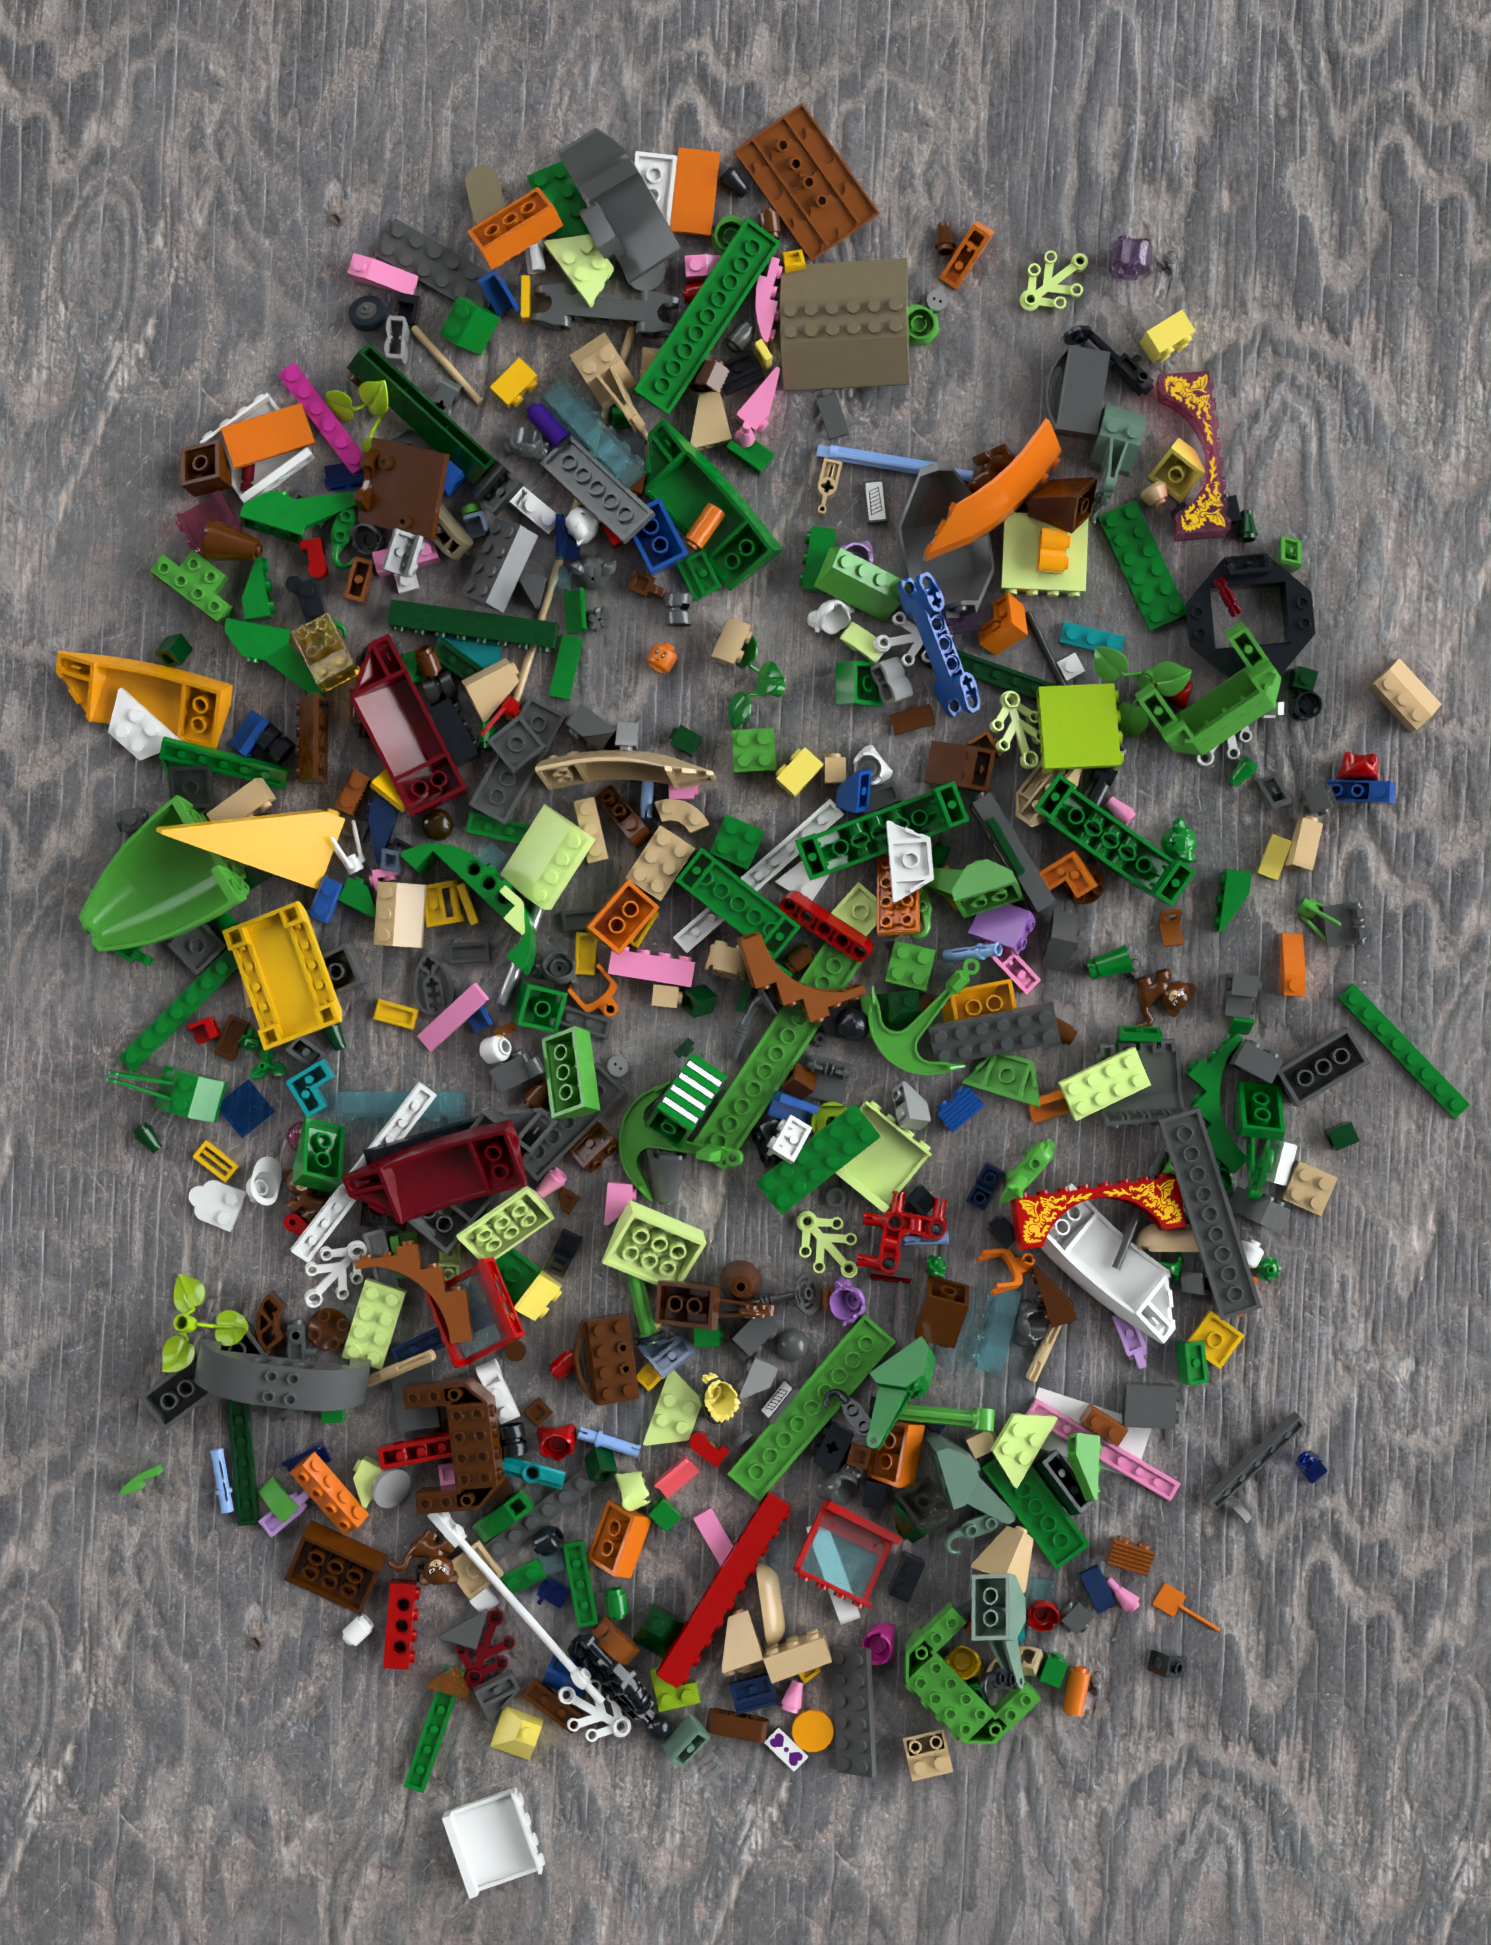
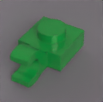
[114,946,154,966]

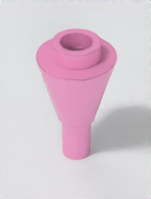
[734,421,755,448]
[1106,1577,1140,1613]

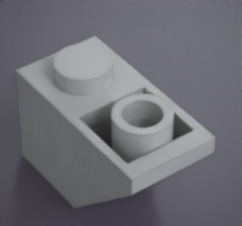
[615,722,640,751]
[891,1081,931,1130]
[736,1356,778,1399]

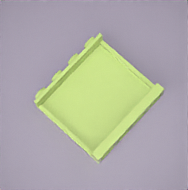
[999,512,1089,598]
[836,1100,932,1213]

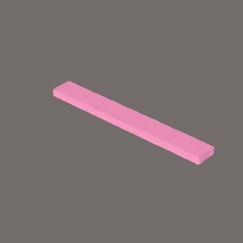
[1025,1398,1181,1502]

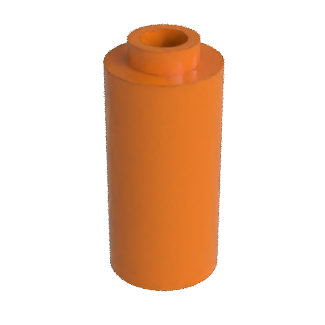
[684,503,725,551]
[1062,1665,1091,1716]

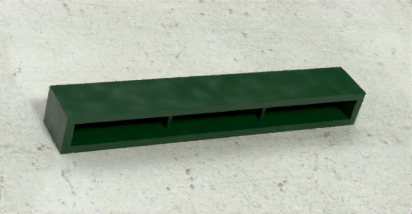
[347,343,496,485]
[387,599,560,653]

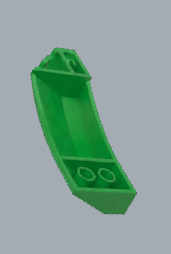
[644,419,784,591]

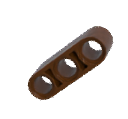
[706,1708,769,1743]

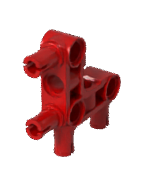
[856,1191,948,1276]

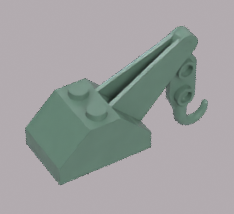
[1088,404,1146,525]
[926,1434,1016,1555]

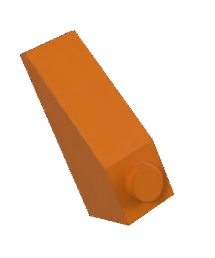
[939,221,995,290]
[1278,933,1306,997]

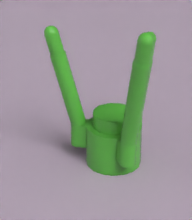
[1296,898,1341,942]

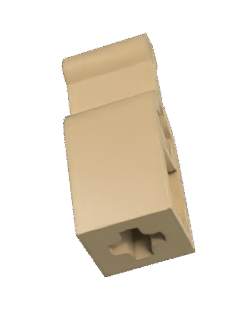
[817,458,843,518]

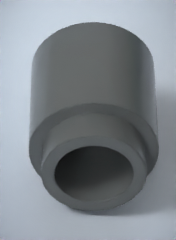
[725,321,755,353]

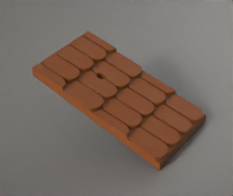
[733,103,880,261]

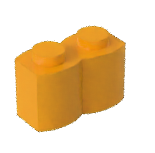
[1036,528,1071,574]

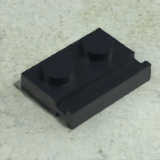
[722,350,764,396]

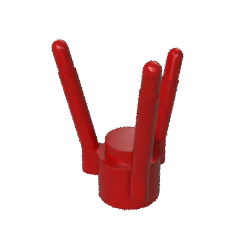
[480,695,521,736]

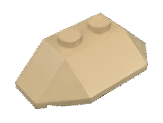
[1015,761,1082,827]

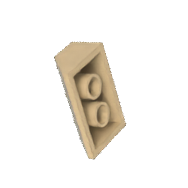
[1368,658,1441,733]
[373,881,427,948]

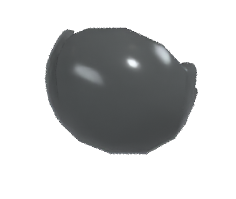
[349,523,383,555]
[776,1328,809,1362]

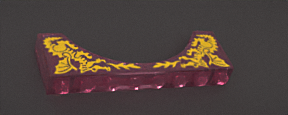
[1156,371,1231,542]

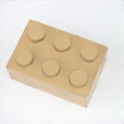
[626,825,696,902]
[763,1628,832,1683]

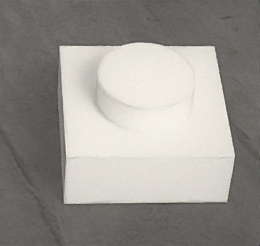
[394,573,420,594]
[1057,653,1085,682]

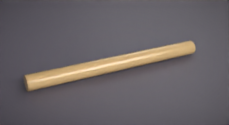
[410,325,483,406]

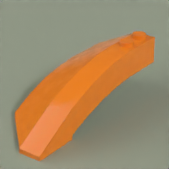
[923,418,1061,561]

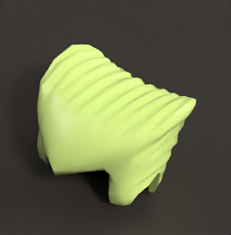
[614,1471,651,1511]

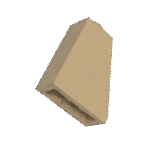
[690,392,732,451]
[461,658,519,723]
[1283,815,1323,873]

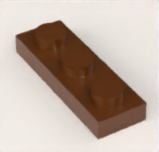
[522,1677,585,1734]

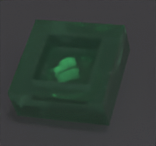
[674,1037,694,1058]

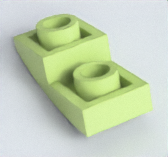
[839,622,887,664]
[438,1242,461,1281]

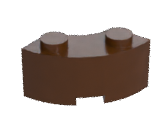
[256,1290,288,1353]

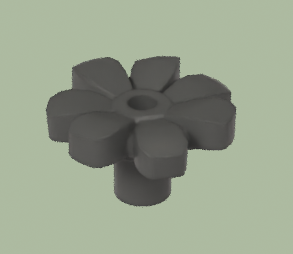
[587,606,609,632]

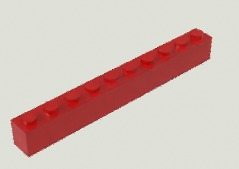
[656,1490,791,1689]

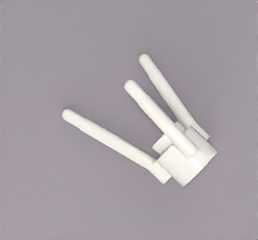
[330,820,366,875]

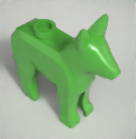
[999,1138,1056,1204]

